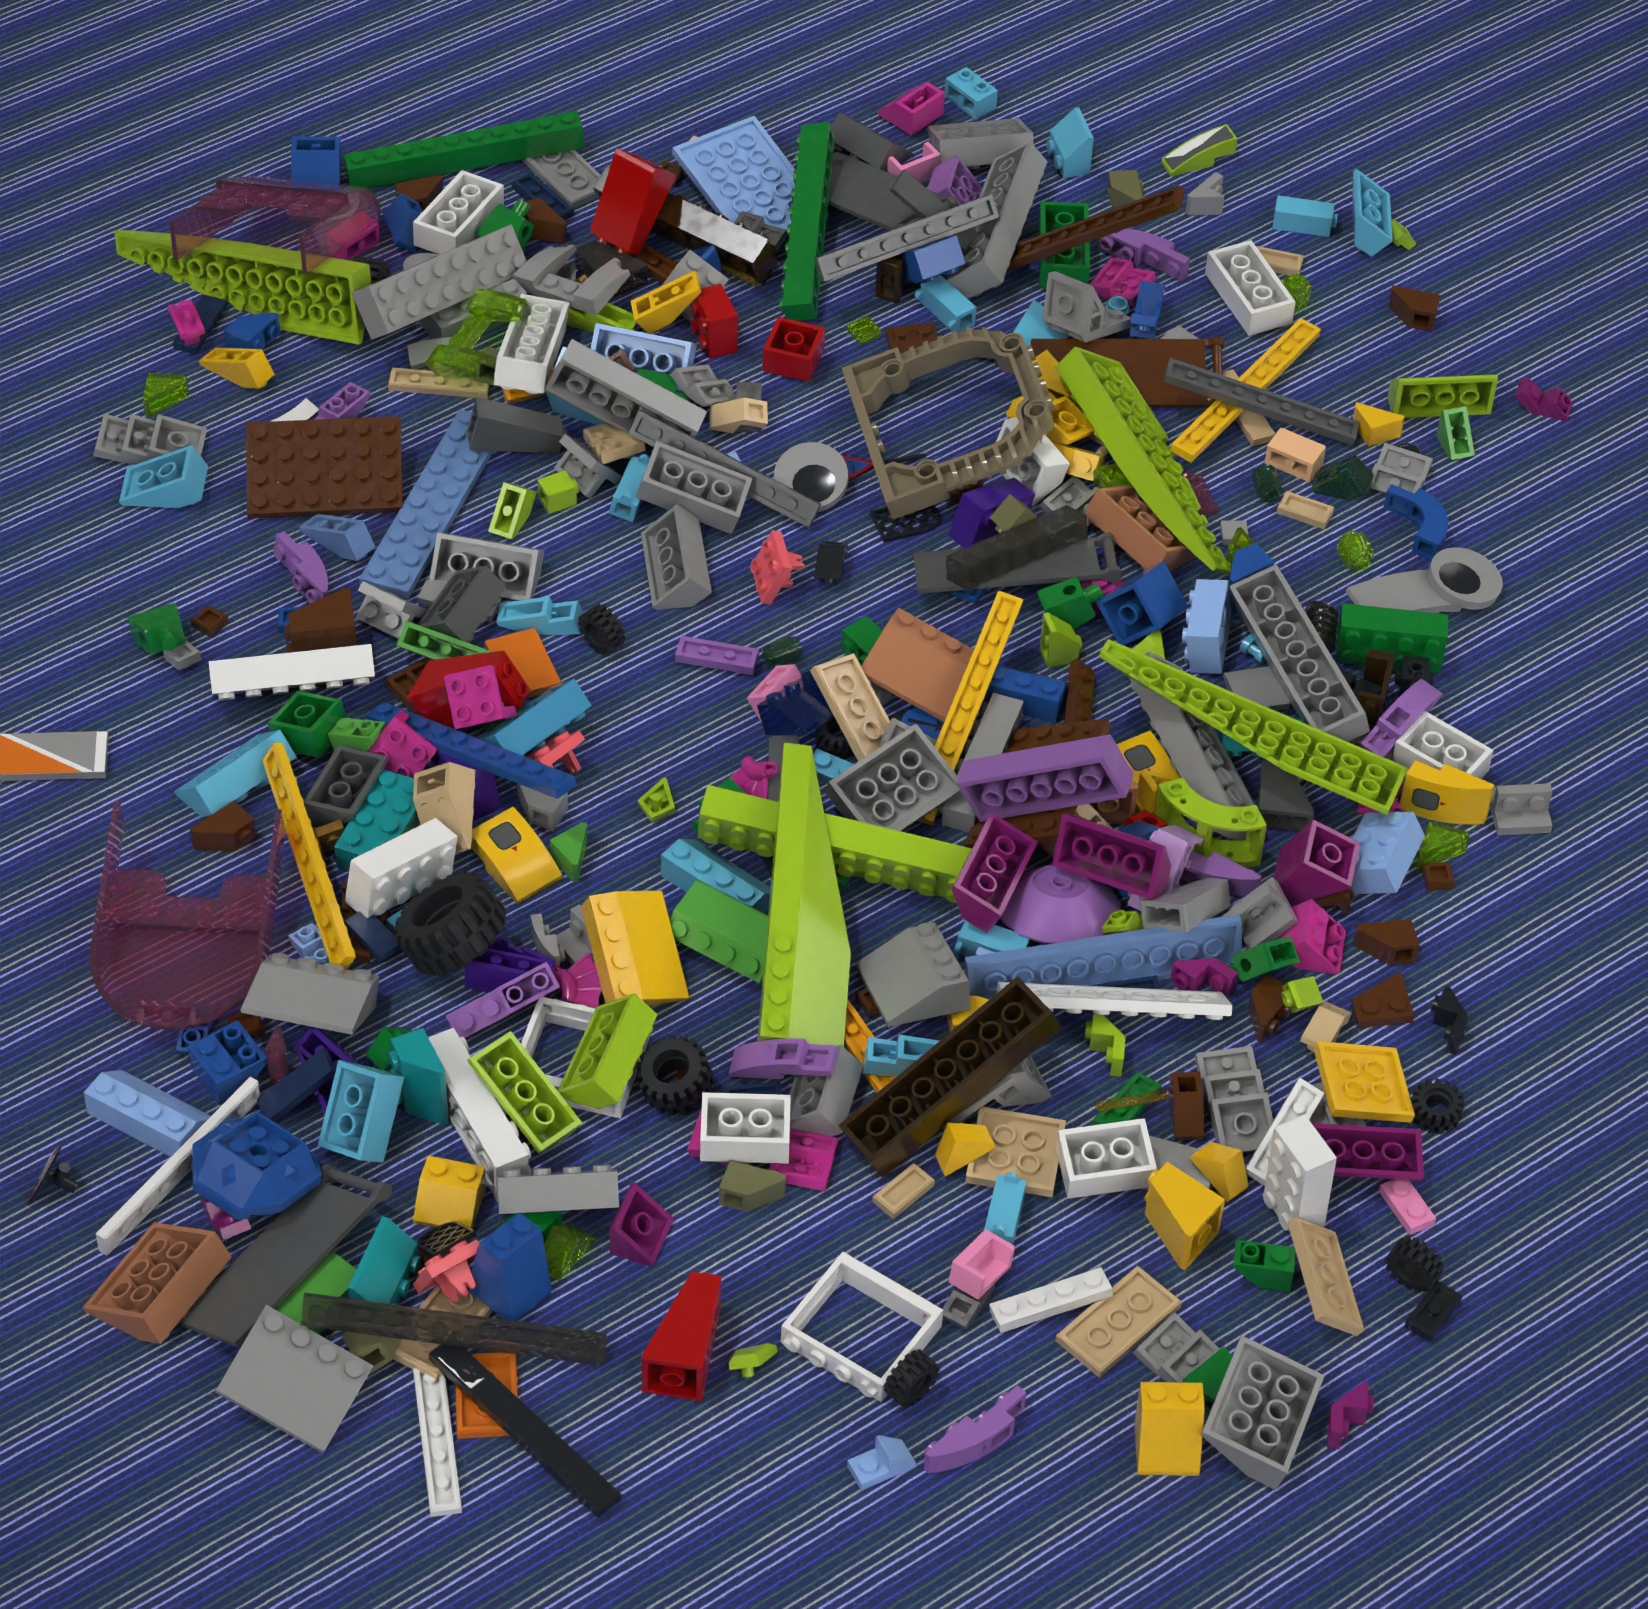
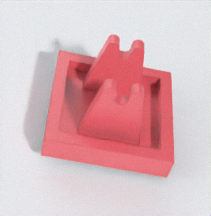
[750,530,805,605]
[525,731,585,774]
[413,1239,479,1303]

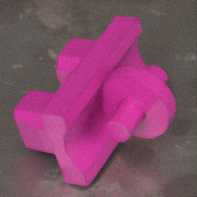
[168,299,205,345]

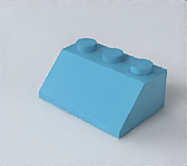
[1352,169,1393,257]
[318,1060,404,1162]

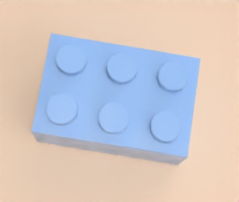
[1182,579,1232,674]
[1351,812,1425,894]

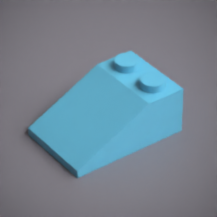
[119,445,208,508]

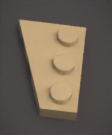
[583,423,646,465]

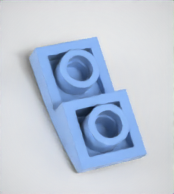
[288,923,330,965]

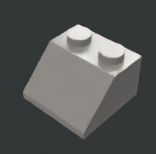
[662,250,729,321]

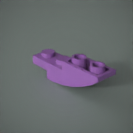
[1096,228,1190,282]
[314,382,370,420]
[273,532,328,604]
[1359,678,1443,758]
[1179,851,1262,897]
[446,962,560,1038]
[729,1038,839,1079]
[924,1385,1026,1473]

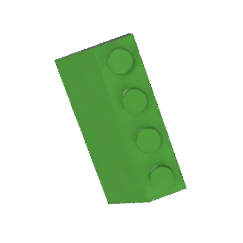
[670,880,768,984]

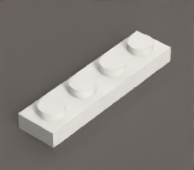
[1245,1078,1324,1186]
[989,1267,1113,1333]

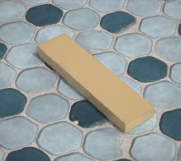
[388,367,491,399]
[1223,369,1275,446]

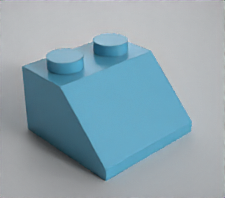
[1046,107,1094,178]

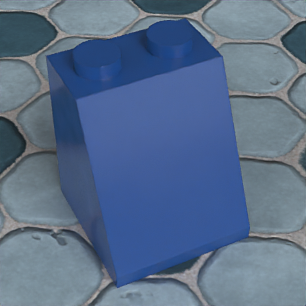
[1095,561,1189,645]
[467,1212,552,1325]

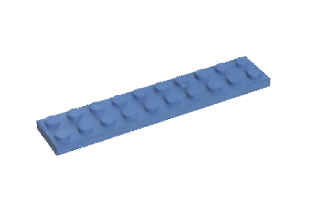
[359,409,494,599]
[965,914,1242,999]

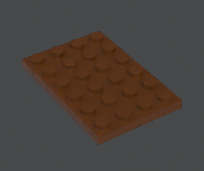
[246,416,403,519]
[963,718,1112,848]

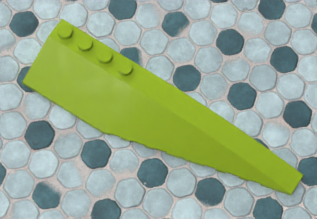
[114,230,371,345]
[1055,346,1231,575]
[1099,639,1408,815]
[757,743,851,1047]

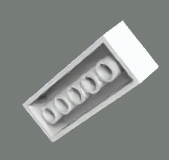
[494,294,570,394]
[209,644,375,701]
[428,1028,532,1202]

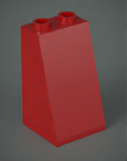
[590,148,677,256]
[407,650,531,730]
[642,1272,722,1401]

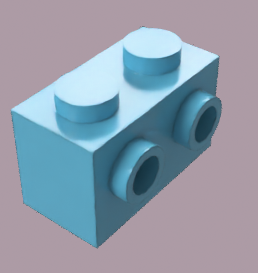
[945,67,998,120]

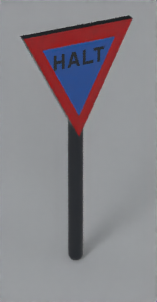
[842,453,927,482]

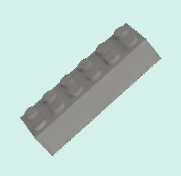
[545,339,707,448]

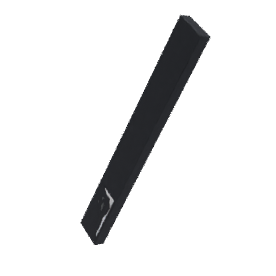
[428,1336,621,1518]

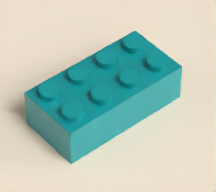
[334,770,420,872]

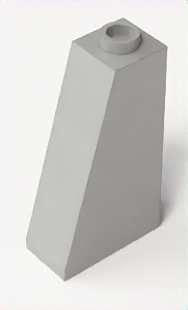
[1140,877,1230,932]

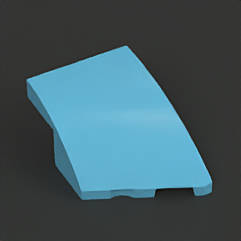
[1013,300,1069,347]

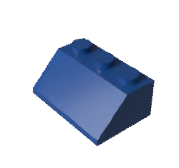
[982,664,1068,723]

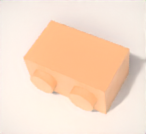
[1265,428,1326,482]

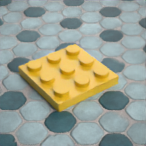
[1313,1041,1415,1123]

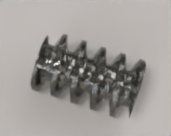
[1305,601,1339,653]

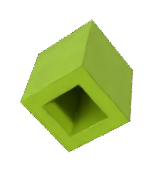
[537,470,579,514]

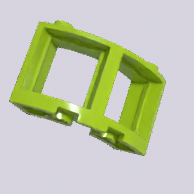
[1154,778,1267,868]

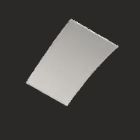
[272,398,319,421]

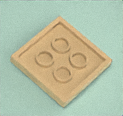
[965,1107,1066,1197]

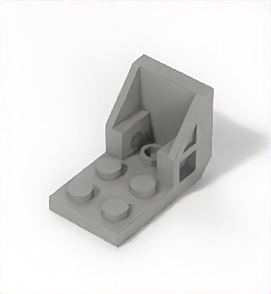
[1042,271,1131,342]
[943,1055,1052,1129]

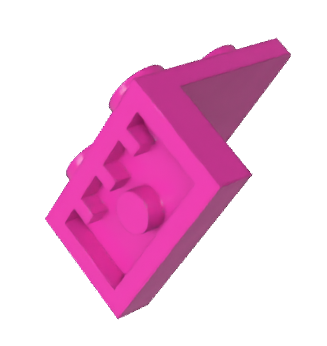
[444,665,517,729]
[367,709,438,778]

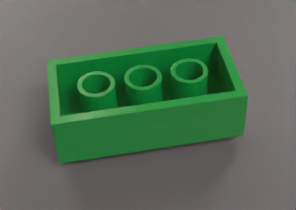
[1039,201,1090,289]
[1335,603,1448,673]

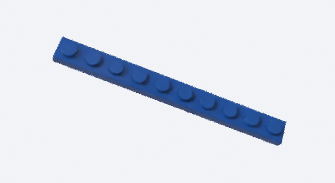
[366,702,577,799]

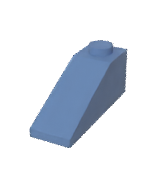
[299,514,375,561]

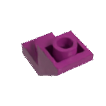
[1515,376,1573,421]
[1170,958,1238,996]
[200,1198,251,1240]
[1327,1382,1374,1449]

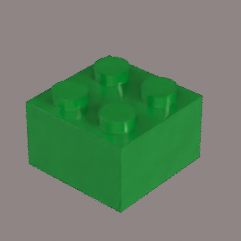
[268,690,347,758]

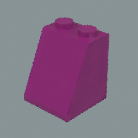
[1274,819,1360,905]

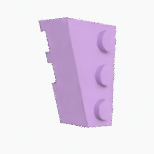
[1127,825,1204,911]

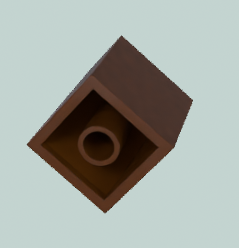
[284,588,357,653]

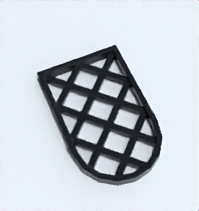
[870,505,941,543]
[417,1221,477,1258]

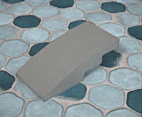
[93,414,207,465]
[1346,570,1462,613]
[1194,1046,1273,1153]

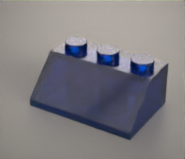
[757,671,834,736]

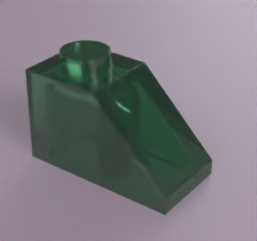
[1311,455,1374,501]

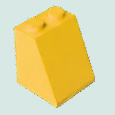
[1144,1162,1225,1271]
[1134,1382,1204,1476]

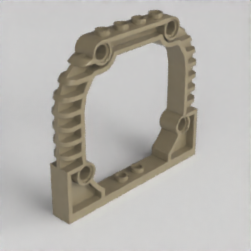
[842,327,1055,520]

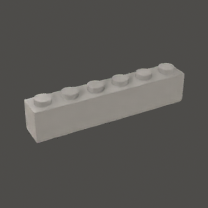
[939,693,1024,833]

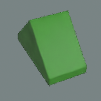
[1436,406,1475,460]
[550,822,588,883]

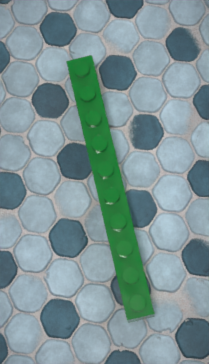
[344,111,584,192]
[779,122,835,321]

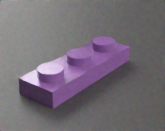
[675,636,759,675]

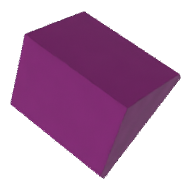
[609,1182,674,1266]

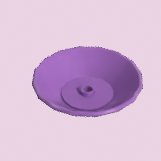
[1000,865,1121,944]

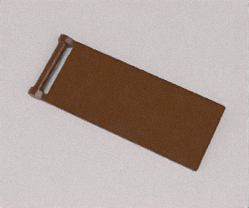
[1031,337,1224,407]

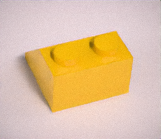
[413,1156,486,1234]

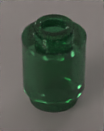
[1252,464,1281,502]
[762,636,803,669]

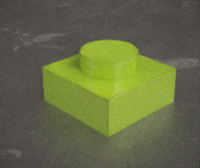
[1391,219,1416,250]

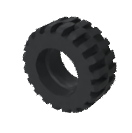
[394,871,506,976]

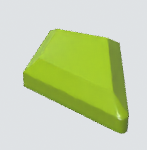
[638,777,675,822]
[729,1343,778,1377]

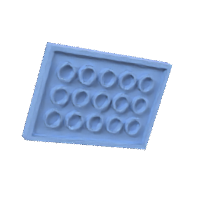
[672,116,828,236]

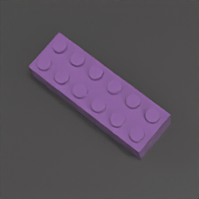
[956,734,1134,822]

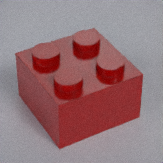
[690,284,738,359]
[762,317,825,382]

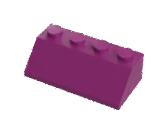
[951,812,1038,934]
[1052,813,1171,900]
[1312,1123,1424,1181]

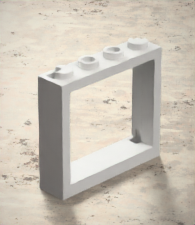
[521,997,650,1118]
[781,1252,943,1402]

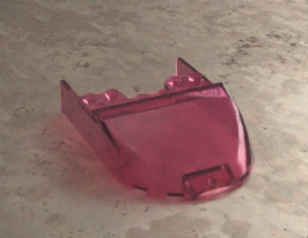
[170,176,381,273]
[90,801,286,1030]

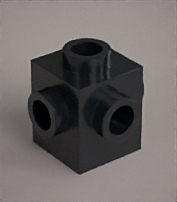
[1394,655,1434,696]

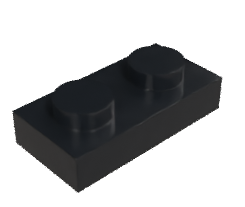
[1404,1281,1463,1342]

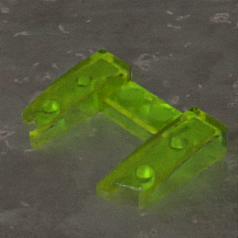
[425,289,529,378]

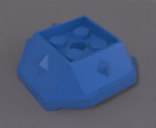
[191,1111,322,1220]

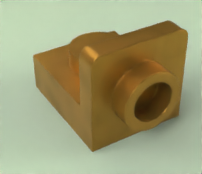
[313,819,344,865]

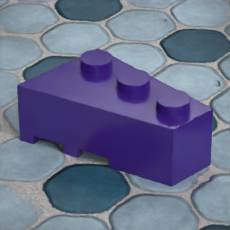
[948,477,1035,548]
[431,752,501,821]
[464,937,555,1002]
[294,1027,361,1116]

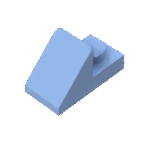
[847,1435,916,1491]

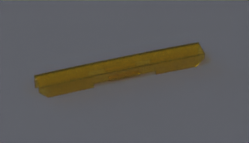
[720,261,759,287]
[1095,1089,1170,1112]

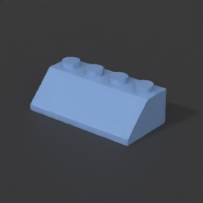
[591,323,697,390]
[84,1070,211,1157]

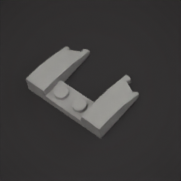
[513,245,630,315]

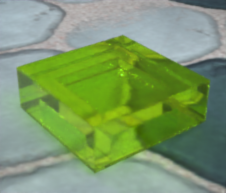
[847,316,881,345]

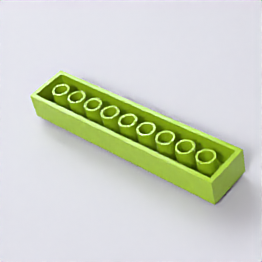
[698,785,972,903]

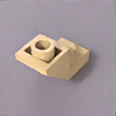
[709,398,768,433]
[1300,1002,1352,1052]

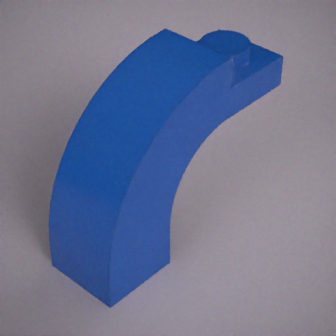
[1130,280,1165,339]
[1384,484,1448,561]

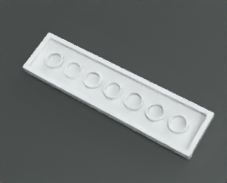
[997,982,1232,1020]

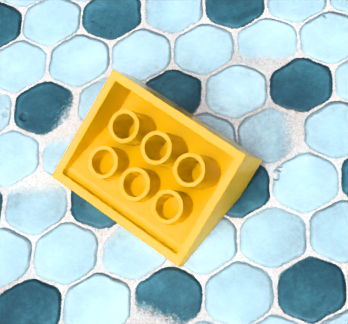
[581,891,689,1006]

